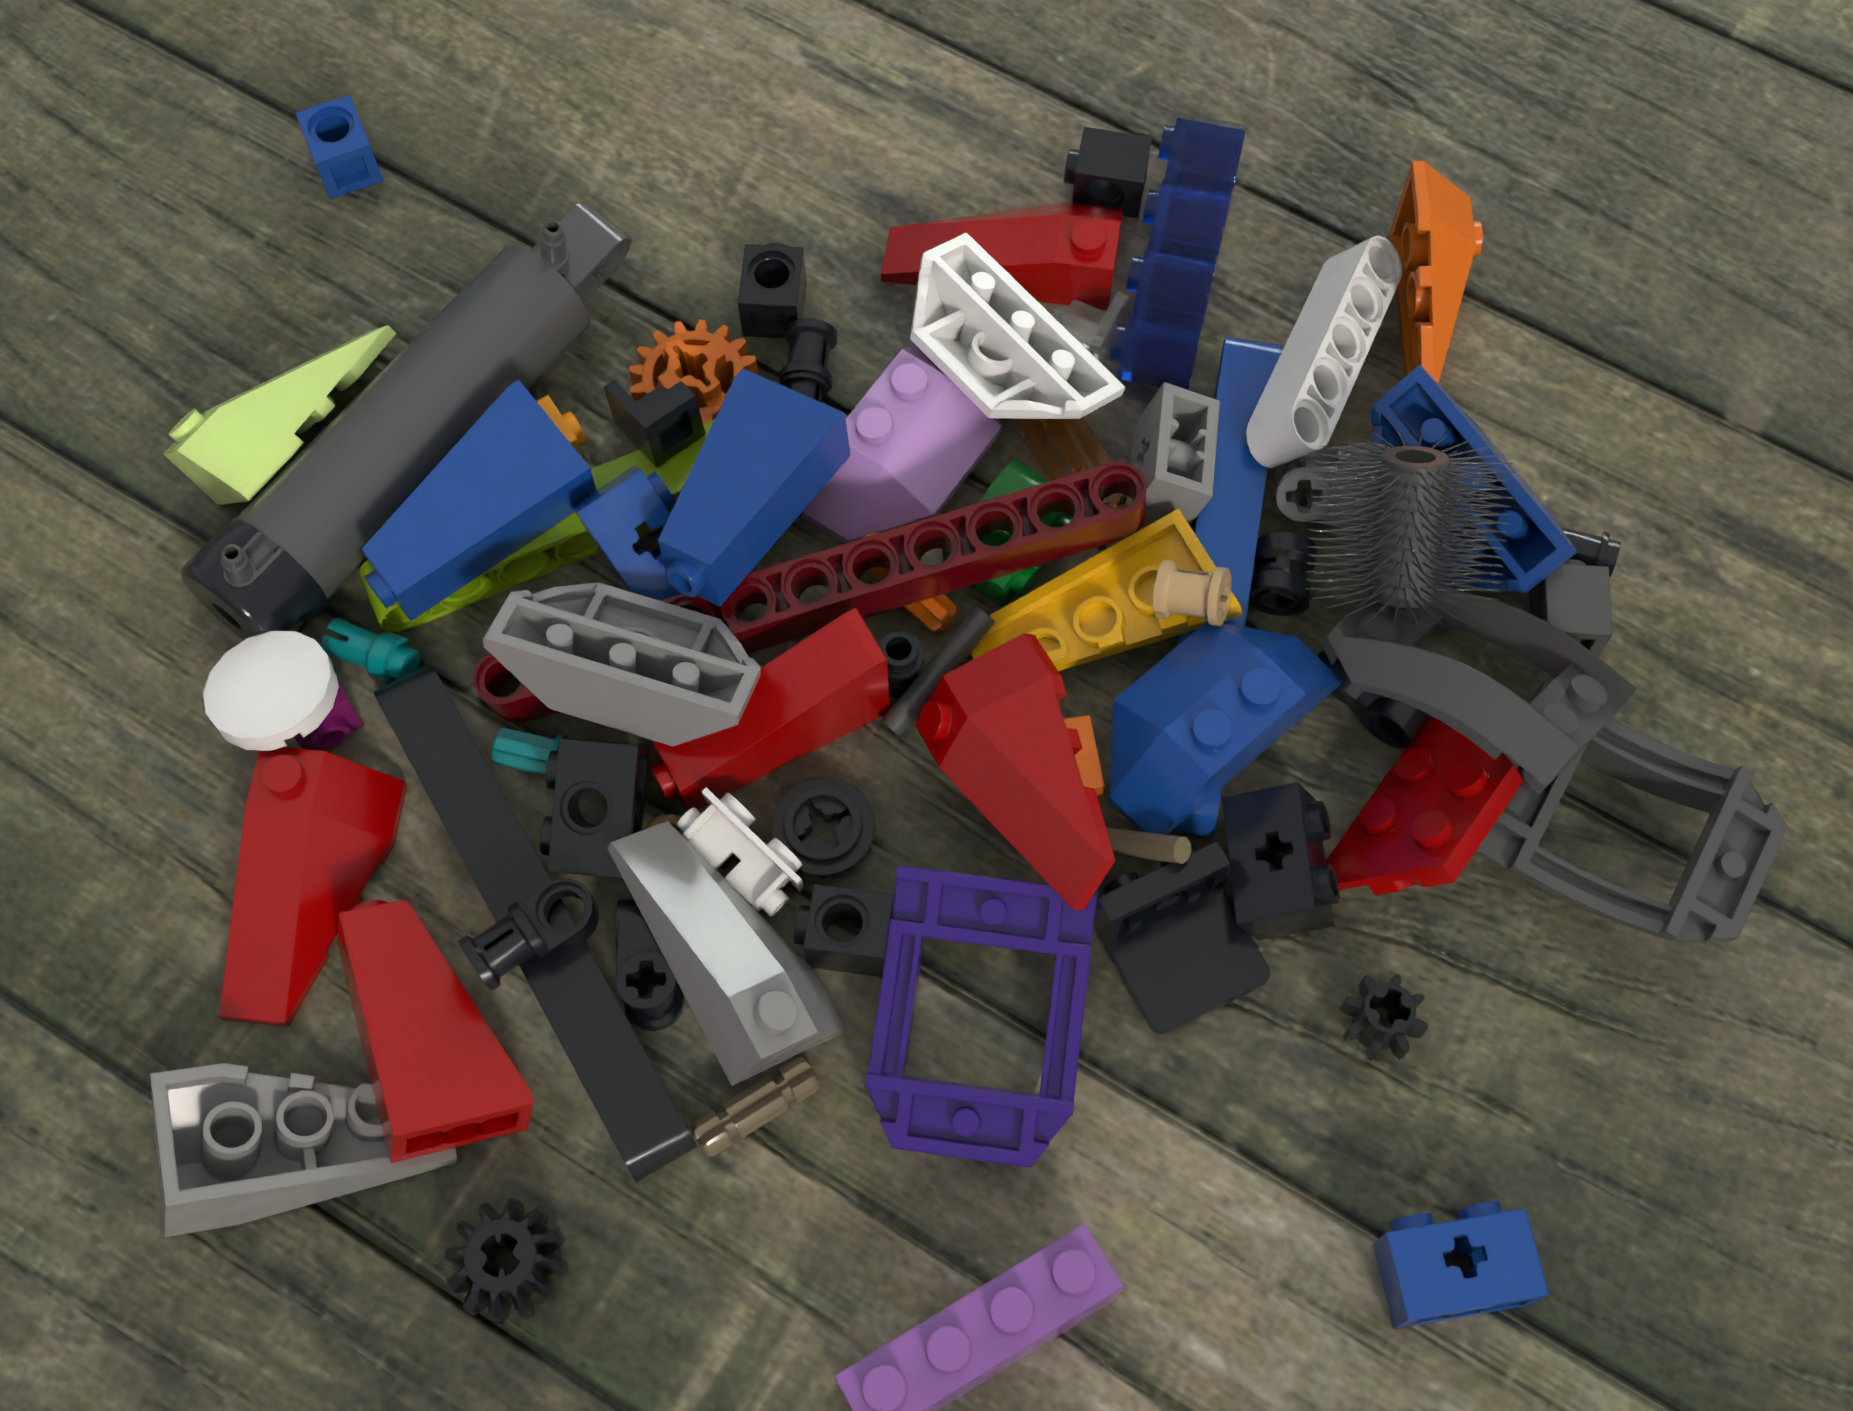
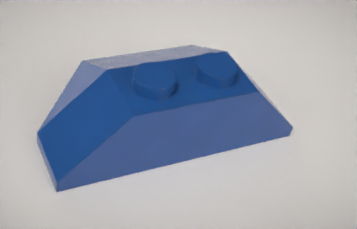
[1371,364,1577,593]
[1108,621,1342,835]

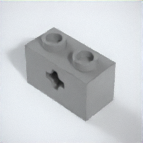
[1126,382,1220,526]

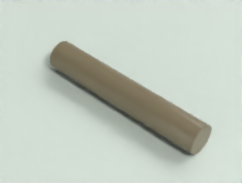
[1106,827,1191,864]

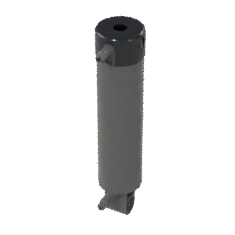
[181,202,632,640]

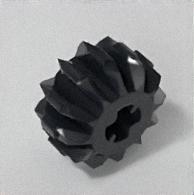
[445,1198,568,1324]

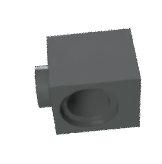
[1529,559,1613,657]

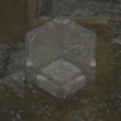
[1051,291,1129,366]

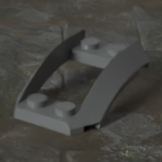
[1321,591,1637,795]
[1476,680,1788,941]

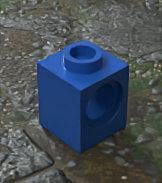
[295,95,384,199]

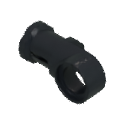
[457,878,599,991]

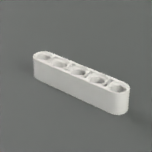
[1246,235,1402,468]

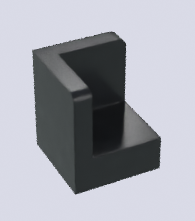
[604,380,706,467]

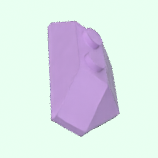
[800,345,1002,544]

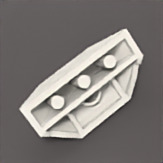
[910,233,1125,419]

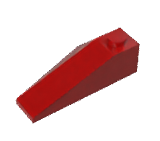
[881,202,1124,311]

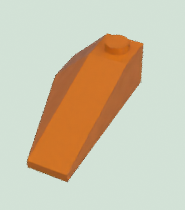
[1389,161,1483,383]

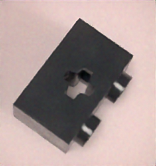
[1222,782,1340,940]

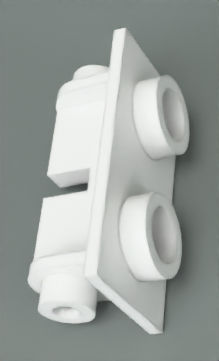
[676,788,804,917]

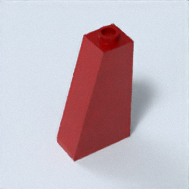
[649,608,890,812]
[337,899,534,1163]

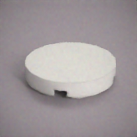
[203,631,339,751]

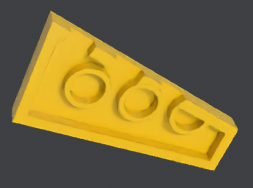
[970,508,1243,671]

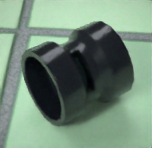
[1249,531,1317,616]

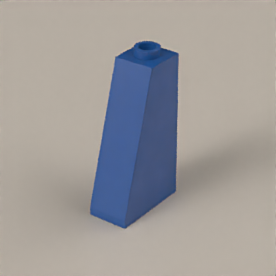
[658,368,851,607]
[362,380,596,621]

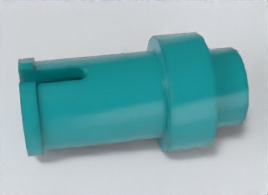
[321,618,421,684]

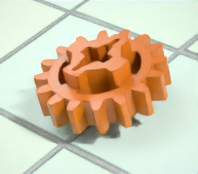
[629,319,759,424]

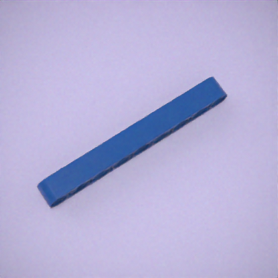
[1172,336,1285,838]

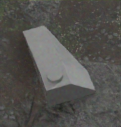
[607,821,847,1086]
[150,1063,457,1237]

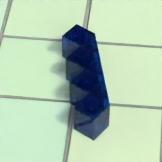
[1110,112,1247,390]

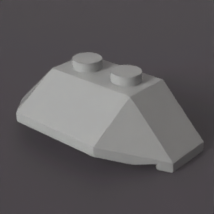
[483,582,761,747]

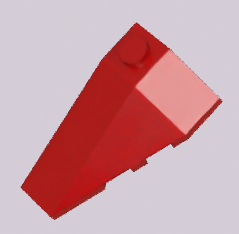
[915,633,1116,910]
[219,747,407,1027]

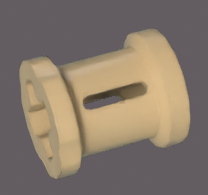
[1153,560,1231,626]

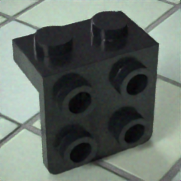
[1094,841,1270,1034]

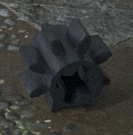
[1340,974,1429,1061]

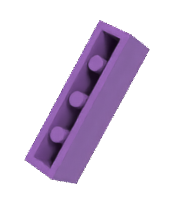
[834,1223,1124,1411]

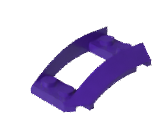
[865,865,1099,1168]

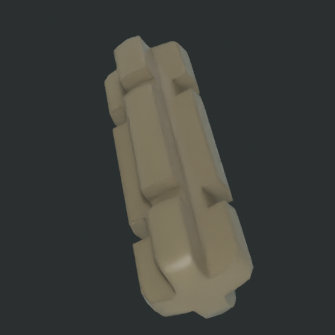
[691,1057,819,1157]

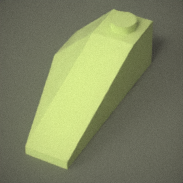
[163,325,396,505]

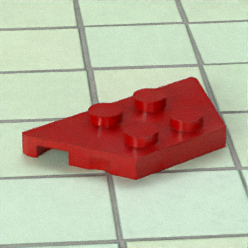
[1326,716,1524,896]

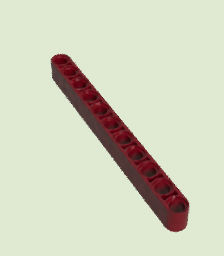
[473,462,1146,723]

